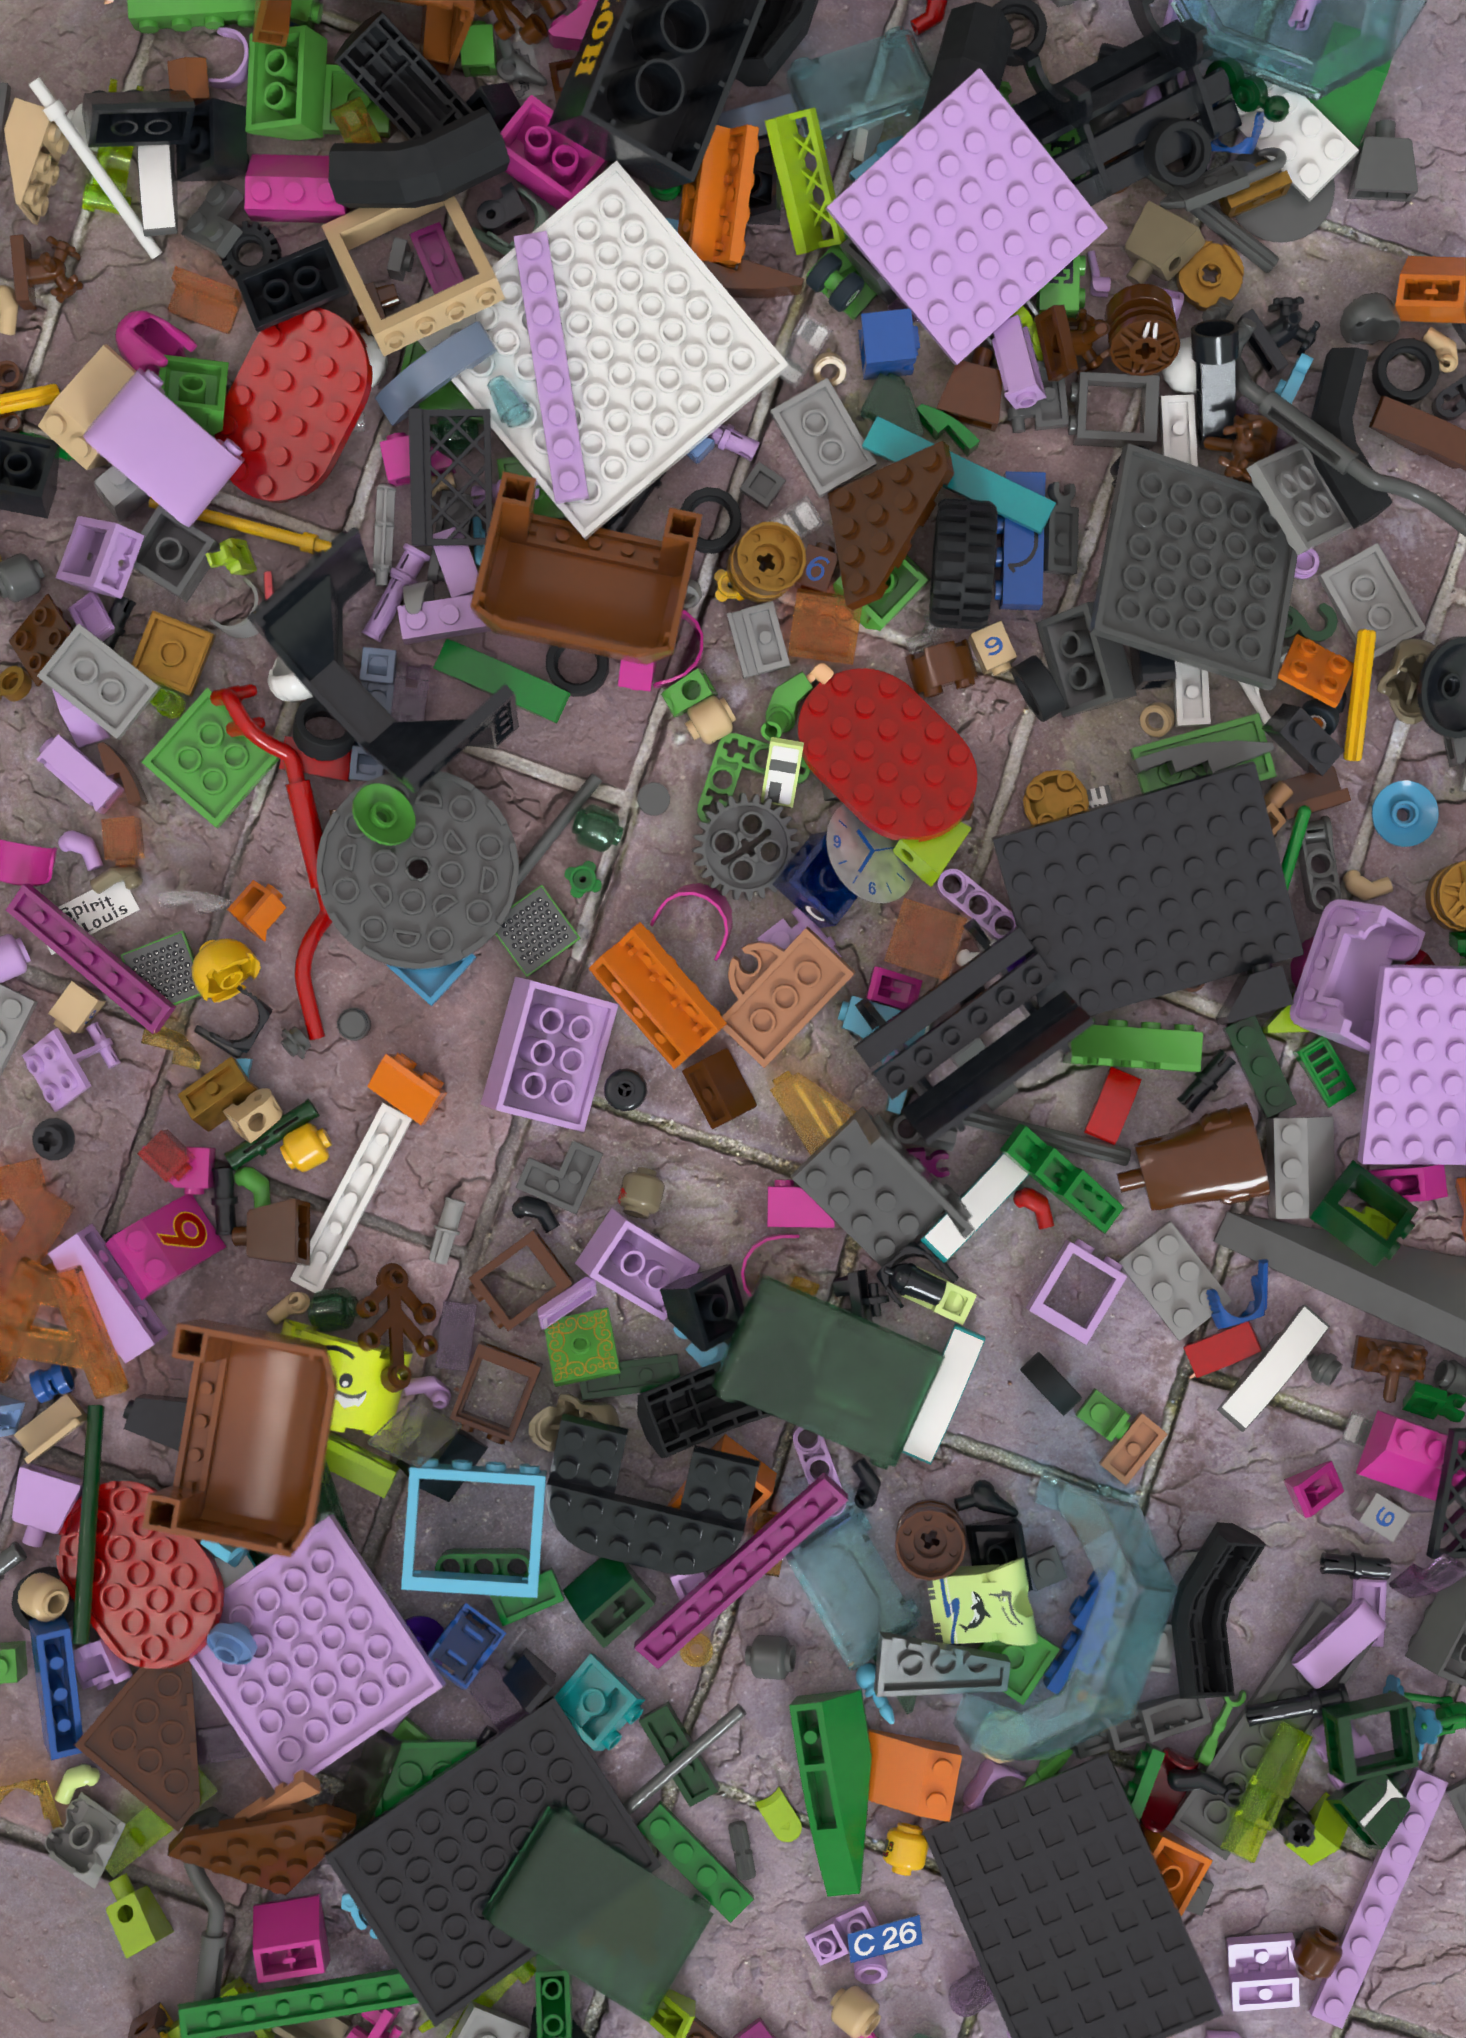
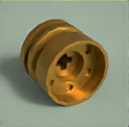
[727,522,806,602]
[1425,860,1466,932]

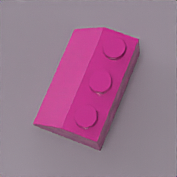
[500,95,608,210]
[244,154,350,223]
[1356,1410,1466,1501]

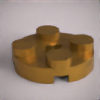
[1176,241,1244,311]

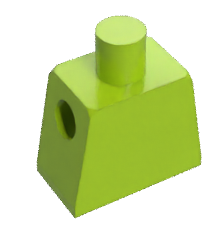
[893,822,972,887]
[106,1873,174,1959]

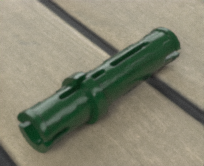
[224,1099,320,1171]

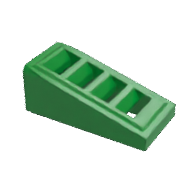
[1292,1035,1357,1108]

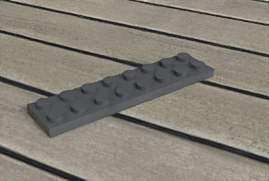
[1171,1599,1376,1860]

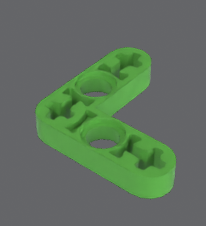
[697,733,810,823]

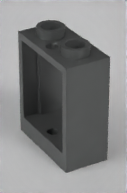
[1068,372,1160,449]

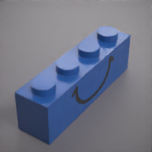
[994,471,1046,611]
[29,1613,83,1760]

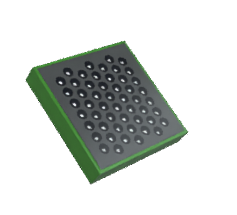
[496,885,581,978]
[121,931,201,1006]

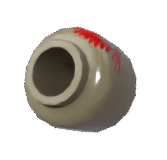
[618,1167,665,1219]

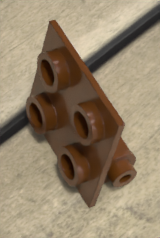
[9,594,74,687]

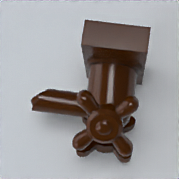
[10,234,84,310]
[1034,305,1110,381]
[1204,413,1278,483]
[1351,1335,1428,1403]

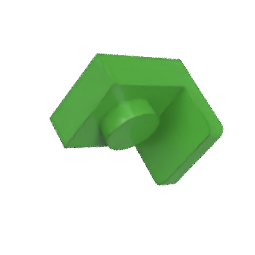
[1075,1388,1131,1442]

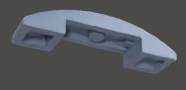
[375,321,497,426]
[349,647,397,781]

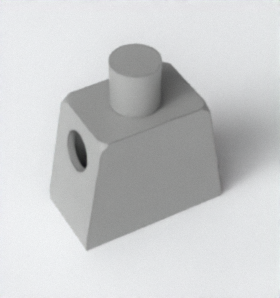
[94,465,150,523]

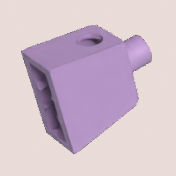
[12,1463,83,1547]

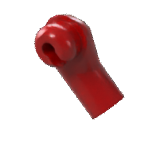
[910,0,948,36]
[1013,1187,1055,1229]

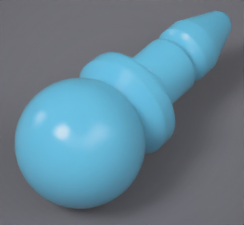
[856,1663,895,1724]

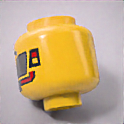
[883,1822,929,1876]

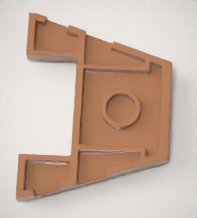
[235,1769,374,1835]

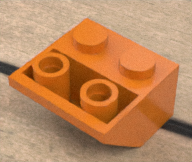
[1395,256,1466,323]
[367,1052,448,1125]

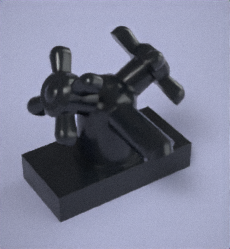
[1237,296,1320,379]

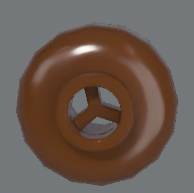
[1292,1926,1343,1980]

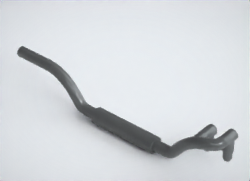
[1202,297,1466,537]
[182,1807,234,2038]

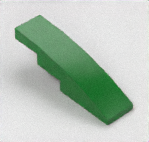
[433,638,571,724]
[1000,1123,1124,1234]

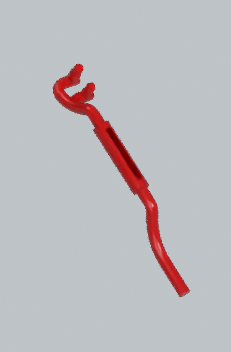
[210,684,332,1040]

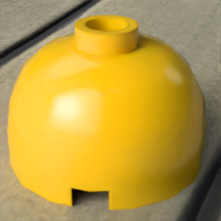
[191,939,261,1003]

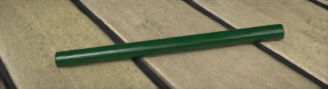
[72,1405,105,1644]

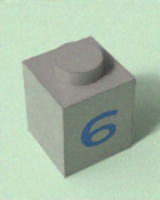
[1352,1488,1411,1542]

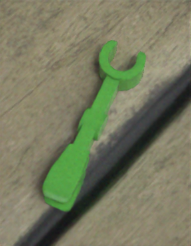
[1194,1689,1246,1766]

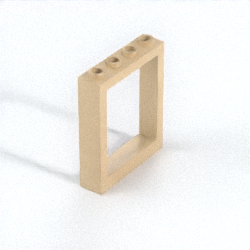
[322,196,505,356]

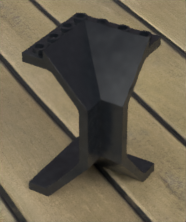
[247,526,519,794]

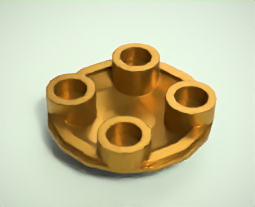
[1023,770,1089,825]

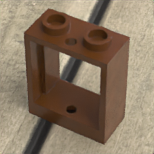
[468,1229,575,1332]
[449,1340,543,1445]

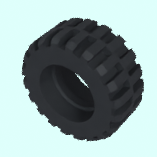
[929,498,997,630]

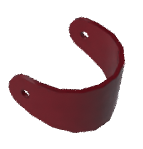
[1140,1747,1200,1833]

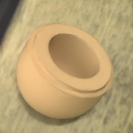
[813,352,846,387]
[1140,702,1175,737]

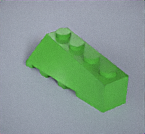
[127,0,256,34]
[1063,1018,1203,1072]

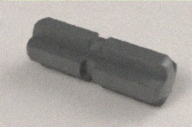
[728,1821,756,1880]

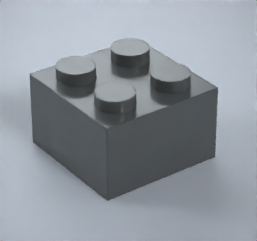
[133,505,221,603]

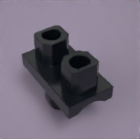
[833,1269,890,1333]

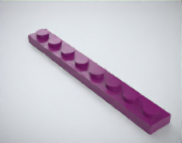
[634,1473,848,1669]

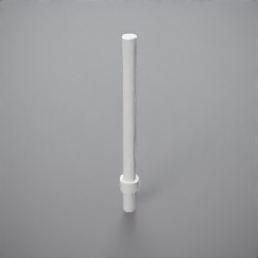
[28,77,162,259]

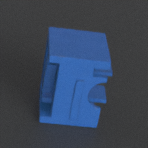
[858,308,920,380]
[427,1603,506,1690]

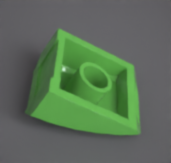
[159,355,229,436]
[833,555,931,631]

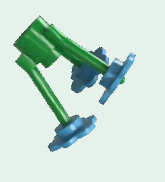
[1383,1674,1466,1761]

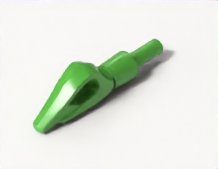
[1021,1748,1074,1789]

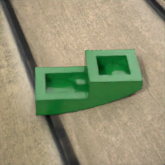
[914,404,980,457]

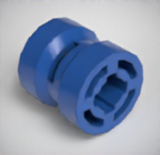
[29,1360,75,1403]

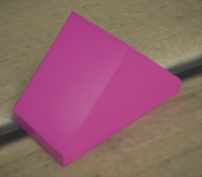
[865,966,923,1010]
[1283,1461,1344,1518]

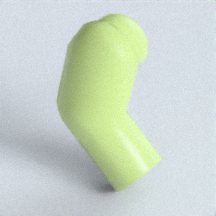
[54,1764,100,1804]

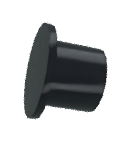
[32,1118,75,1161]

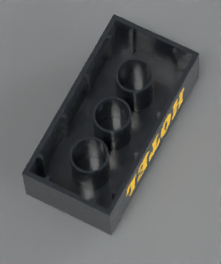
[548,0,766,190]

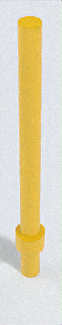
[148,497,332,554]

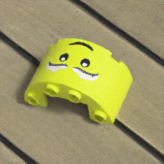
[280,1318,413,1437]

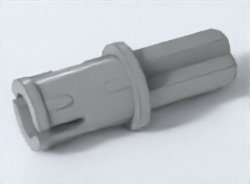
[429,1197,466,1264]

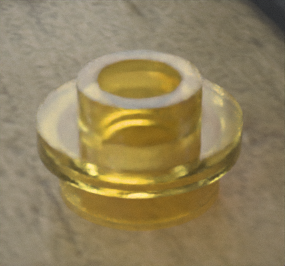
[680,1633,713,1667]

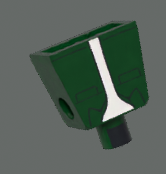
[1326,1770,1410,1849]

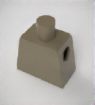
[1125,200,1206,285]

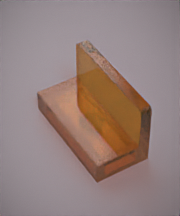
[168,266,243,334]

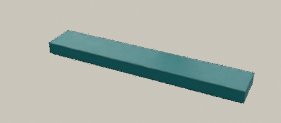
[862,416,1056,535]

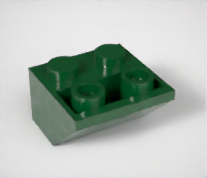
[562,1557,656,1648]

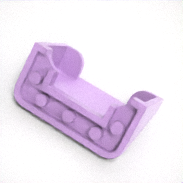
[83,368,244,527]
[1290,899,1425,1055]

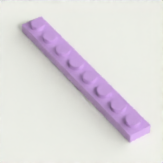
[513,231,589,504]
[1309,1767,1448,2029]

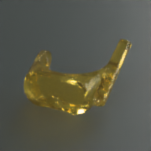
[0,1778,63,1829]

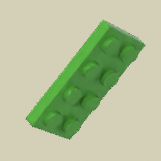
[1130,713,1277,793]

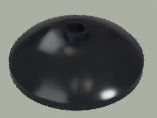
[1417,636,1466,738]

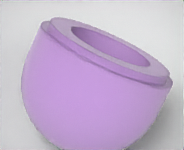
[854,1955,888,1984]

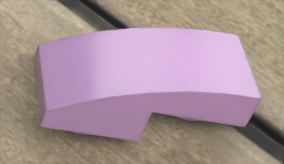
[804,1900,880,1966]

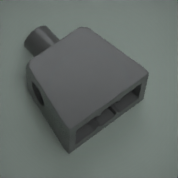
[1347,120,1418,202]

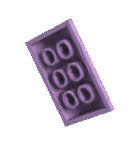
[480,976,619,1132]

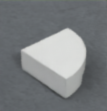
[853,118,885,162]

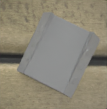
[45,1792,126,1889]

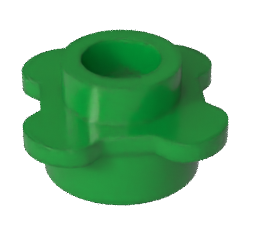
[564,861,602,898]

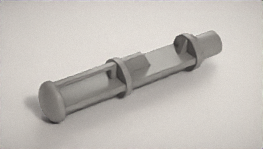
[372,483,396,587]

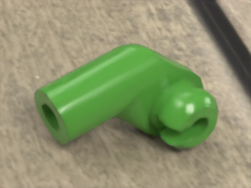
[234,1166,271,1208]

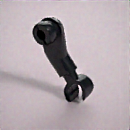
[1167,1768,1243,1808]

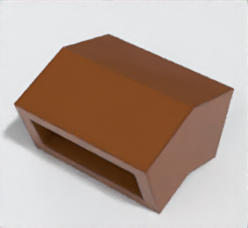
[167,57,210,106]

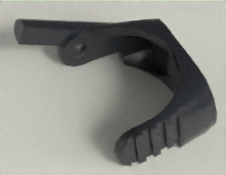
[194,985,273,1058]
[876,1240,959,1308]

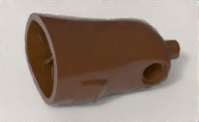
[1116,1103,1270,1211]

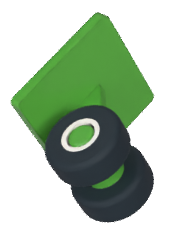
[806,232,877,320]

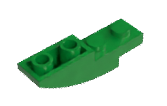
[535,1931,572,2038]

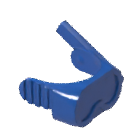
[1211,101,1265,154]
[1206,1259,1268,1329]

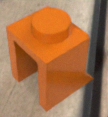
[227,880,287,942]

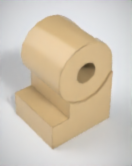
[223,1088,283,1143]

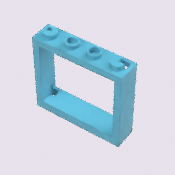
[401,1457,547,1598]

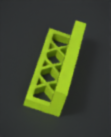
[765,107,846,255]
[324,1431,400,1498]

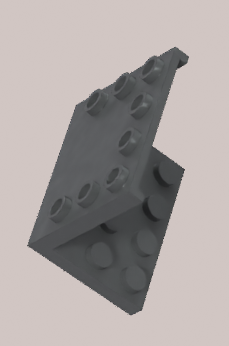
[791,1106,975,1267]

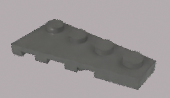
[874,1631,1011,1697]

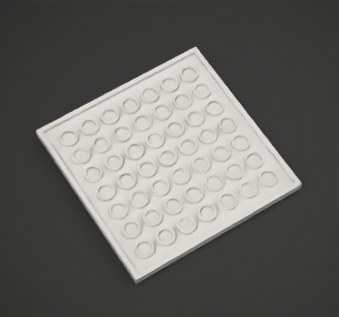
[418,161,789,540]

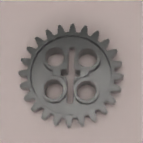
[692,793,800,901]

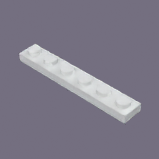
[290,1103,413,1295]

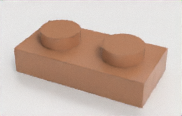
[1099,1412,1168,1486]

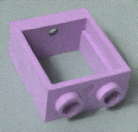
[56,516,144,599]
[1026,1238,1128,1345]

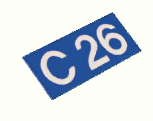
[847,1915,923,1963]

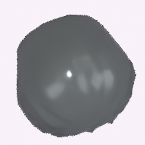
[1340,292,1401,345]

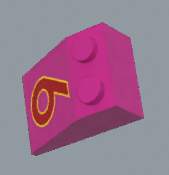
[105,1194,226,1300]

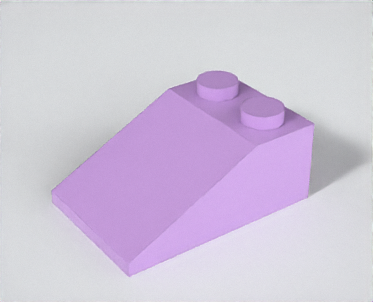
[575,1208,701,1321]

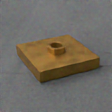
[132,610,216,697]

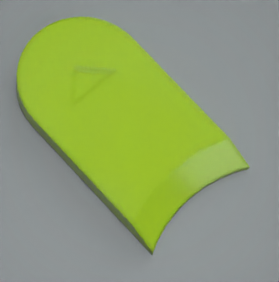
[754,1787,802,1842]

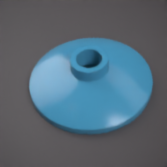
[1371,780,1439,847]

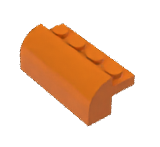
[677,124,759,269]
[588,922,727,1070]

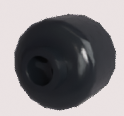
[604,1068,648,1111]

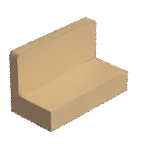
[14,1393,87,1464]

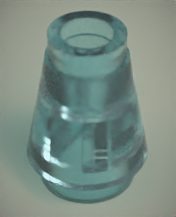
[487,375,531,428]

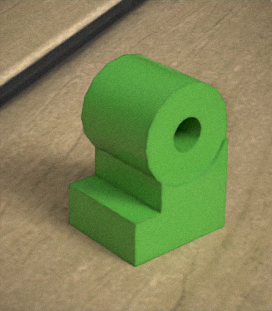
[661,668,718,718]

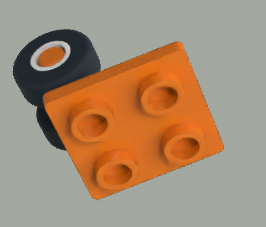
[1278,634,1354,736]

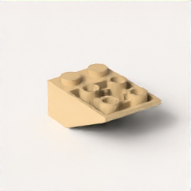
[4,98,70,225]

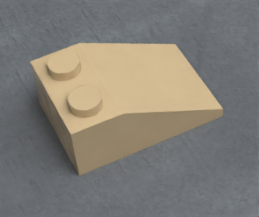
[38,344,136,470]

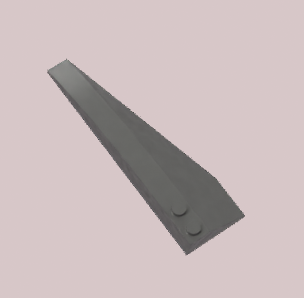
[1213,1211,1466,1359]

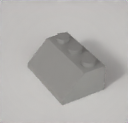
[1266,1117,1335,1219]

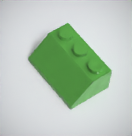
[245,25,328,141]

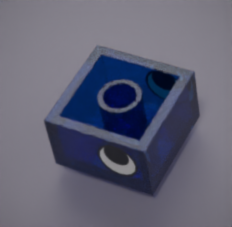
[772,831,858,928]

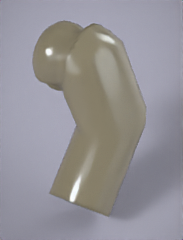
[90,866,143,894]

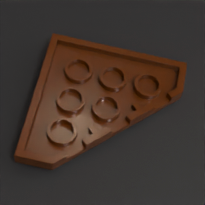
[827,440,954,611]
[74,1660,201,1832]
[167,1804,356,1895]

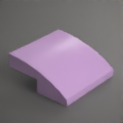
[1226,1932,1299,2011]

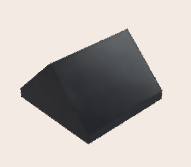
[746,145,781,225]
[395,1409,488,1502]
[965,1517,1033,1592]

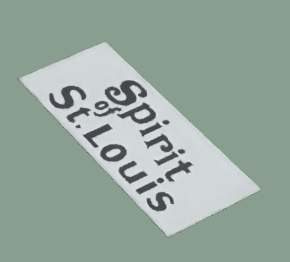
[47,882,140,955]

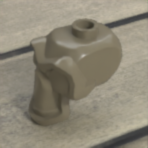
[1377,638,1436,724]
[528,1394,620,1452]

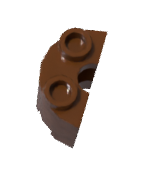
[905,639,979,698]

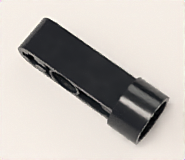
[1191,319,1239,450]

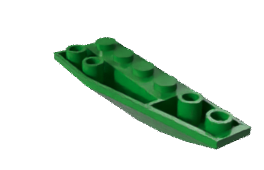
[789,1689,872,1897]

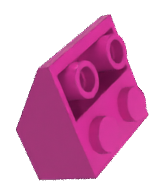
[253,1894,331,1984]

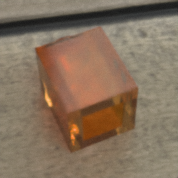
[101,816,145,866]

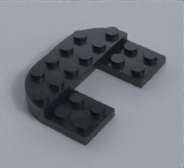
[546,1413,761,1575]

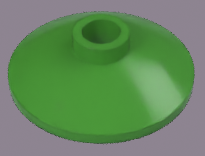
[352,783,416,845]

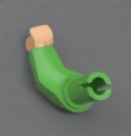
[761,663,834,741]

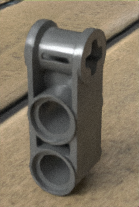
[1293,816,1341,914]

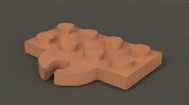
[722,926,856,1068]

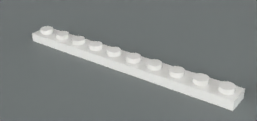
[1159,394,1211,727]

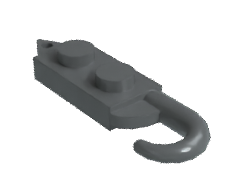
[1160,147,1287,212]

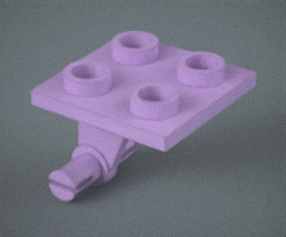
[22,1022,121,1112]

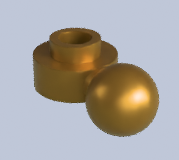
[0,666,32,702]

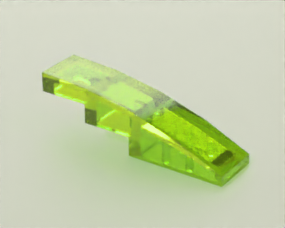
[1220,1722,1313,1863]
[105,1766,218,1878]

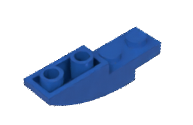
[1043,1563,1116,1695]

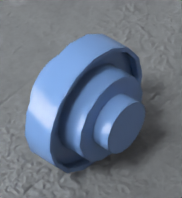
[206,1622,257,1665]

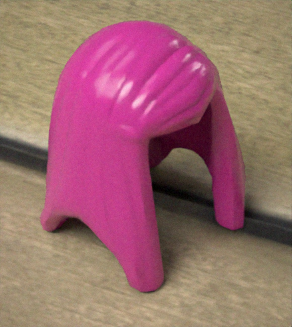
[115,310,197,376]

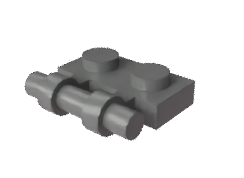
[1007,361,1069,433]

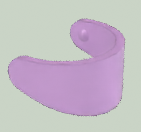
[208,27,249,89]

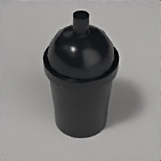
[884,1263,946,1306]

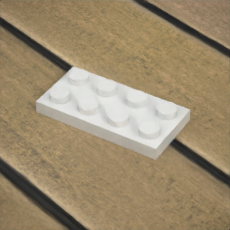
[1220,58,1359,202]

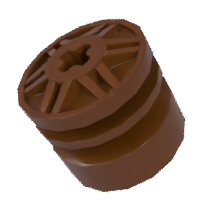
[1104,284,1180,376]
[895,1499,966,1581]

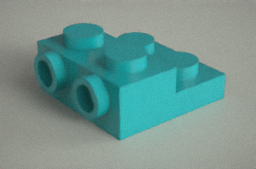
[555,1653,646,1751]

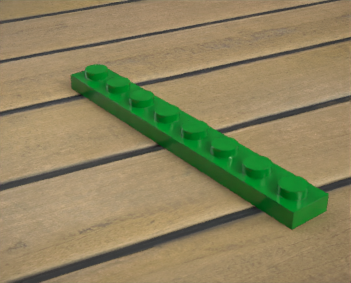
[178,1968,419,2038]

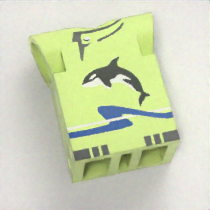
[926,1558,1038,1646]

